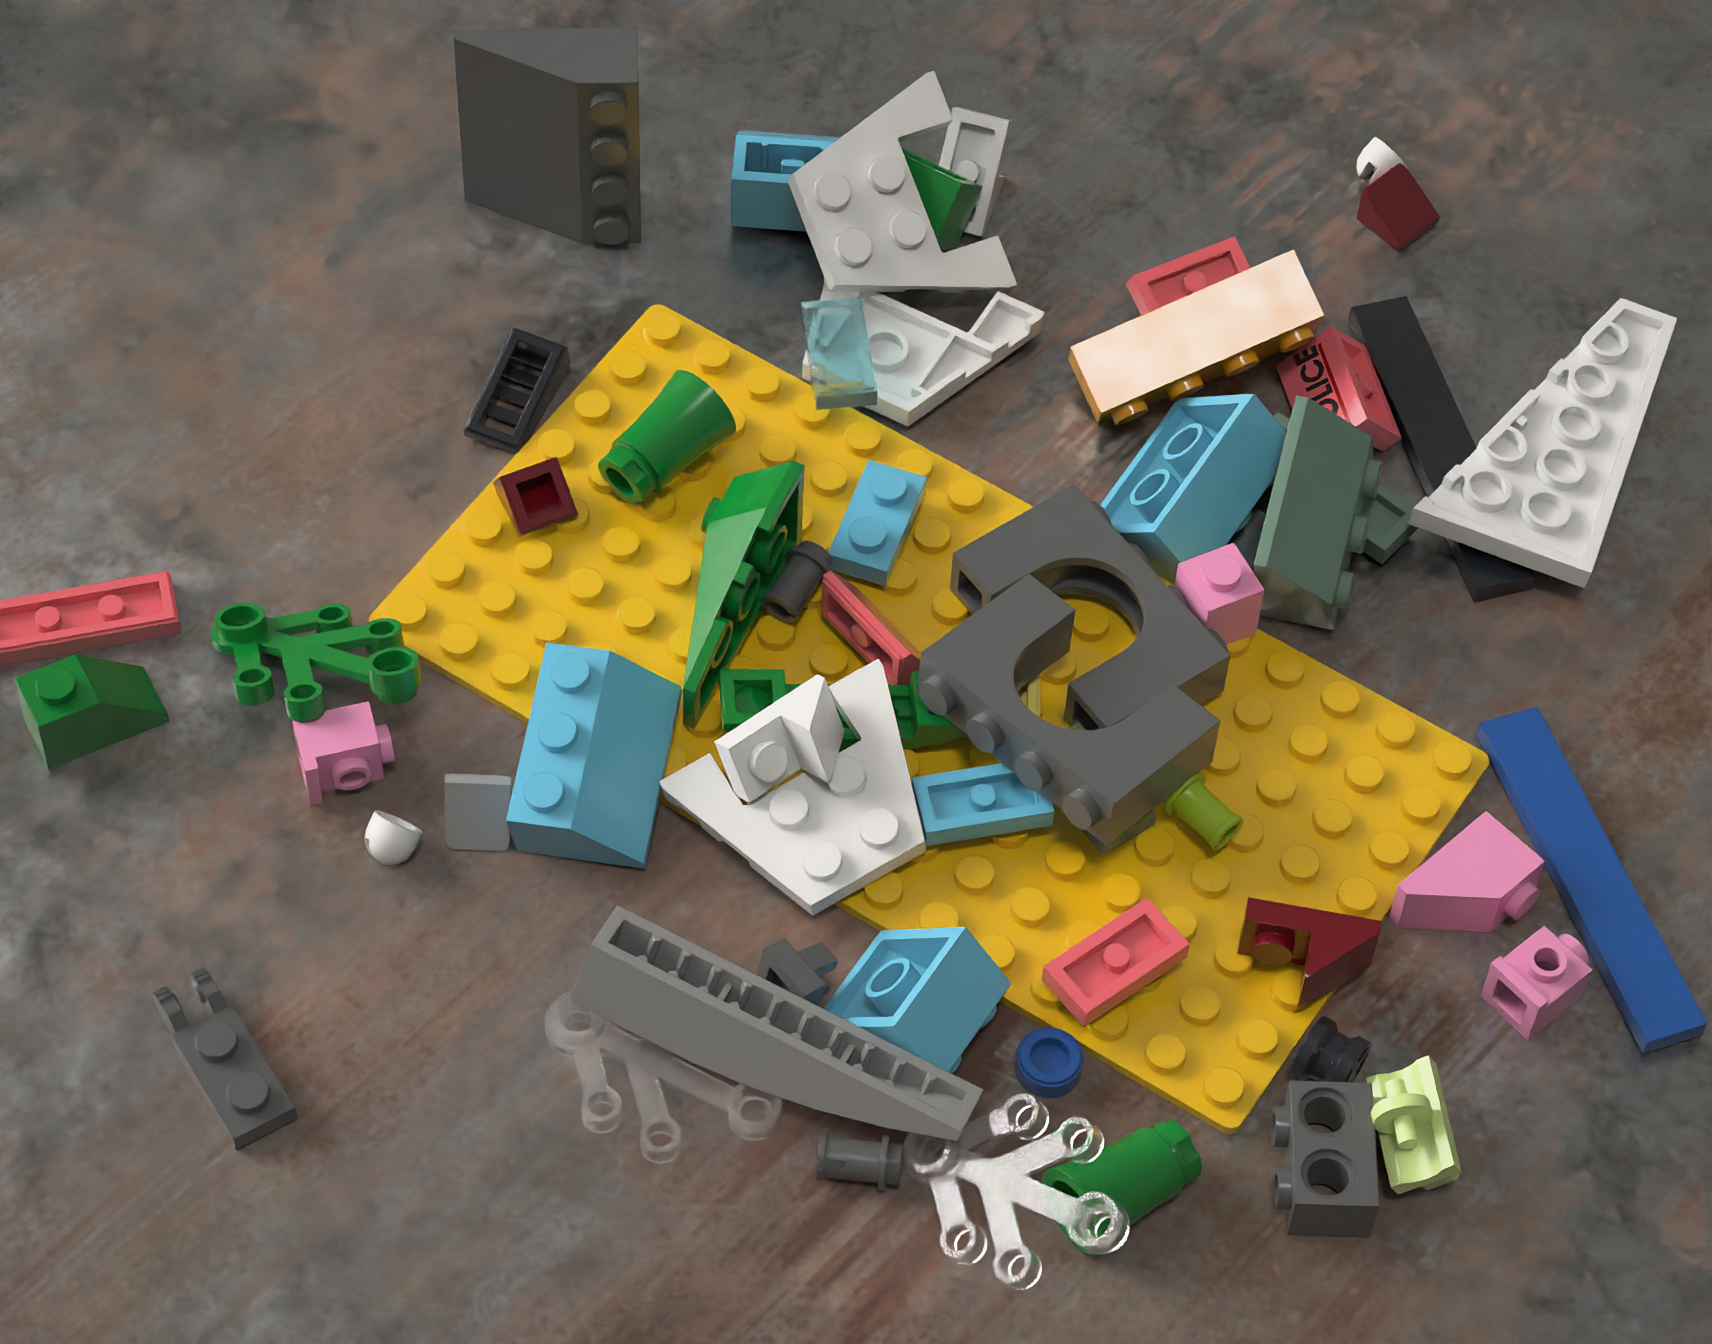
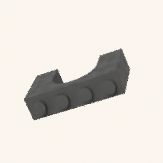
[950,484,1230,730]
[917,574,1220,846]

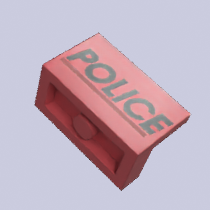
[1276,326,1402,451]

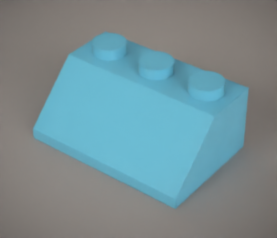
[1101,394,1287,583]
[506,642,682,869]

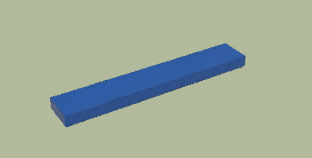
[1476,706,1707,1053]

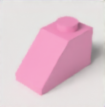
[1388,811,1545,932]

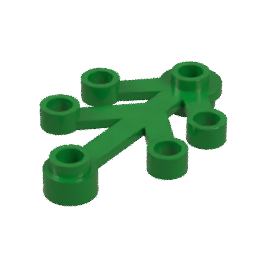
[210,603,422,721]

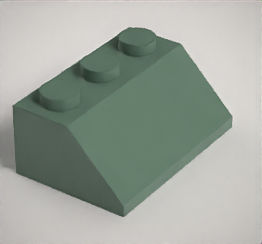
[1254,395,1383,630]

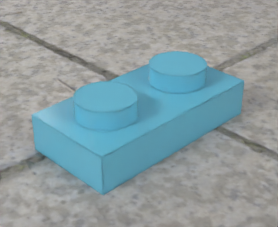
[828,460,927,586]
[911,763,1055,846]

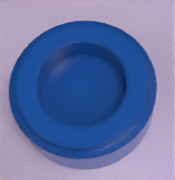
[1015,1028,1084,1098]

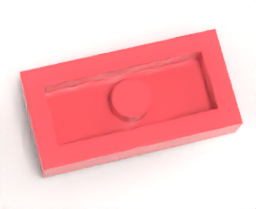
[1126,236,1250,316]
[1042,898,1190,1027]

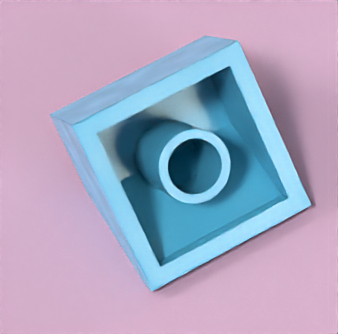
[823,927,1011,1074]

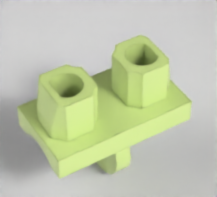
[1366,1056,1462,1194]

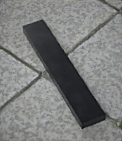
[1348,296,1536,602]

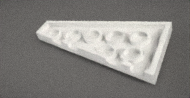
[1407,298,1677,588]

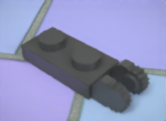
[152,967,297,1150]

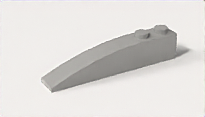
[570,905,983,1141]

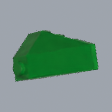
[683,461,805,729]

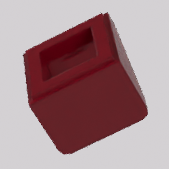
[1356,163,1440,252]
[493,457,579,537]

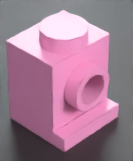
[292,701,395,806]
[1480,926,1593,1041]

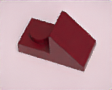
[1237,897,1382,1009]

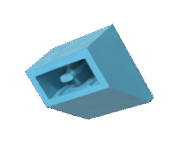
[731,130,841,231]

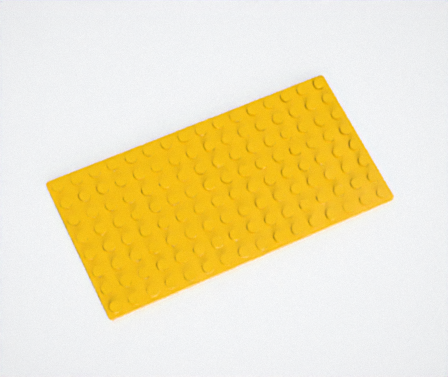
[369,304,1489,1135]

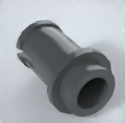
[761,541,833,623]
[817,1134,904,1191]

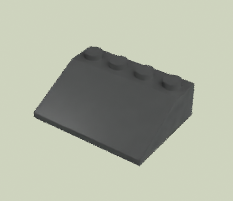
[453,28,641,245]

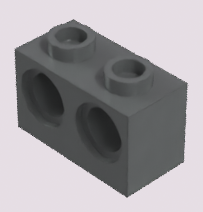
[1271,1080,1379,1238]

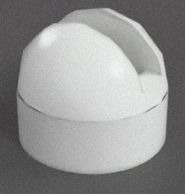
[1356,137,1408,186]
[364,810,422,865]

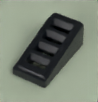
[463,327,571,454]

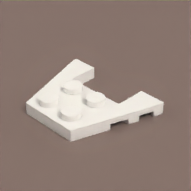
[787,71,1017,294]
[802,277,1045,427]
[659,659,926,916]

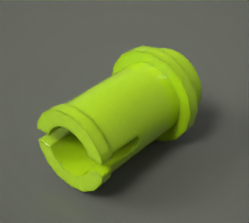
[1164,773,1243,851]

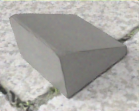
[445,774,512,852]

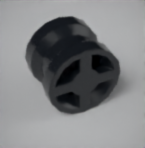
[1290,1016,1372,1082]

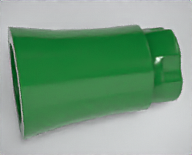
[598,370,736,505]
[1043,1119,1202,1255]

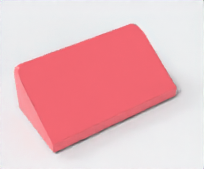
[821,570,921,685]

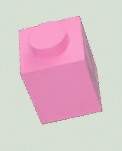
[1174,543,1265,645]

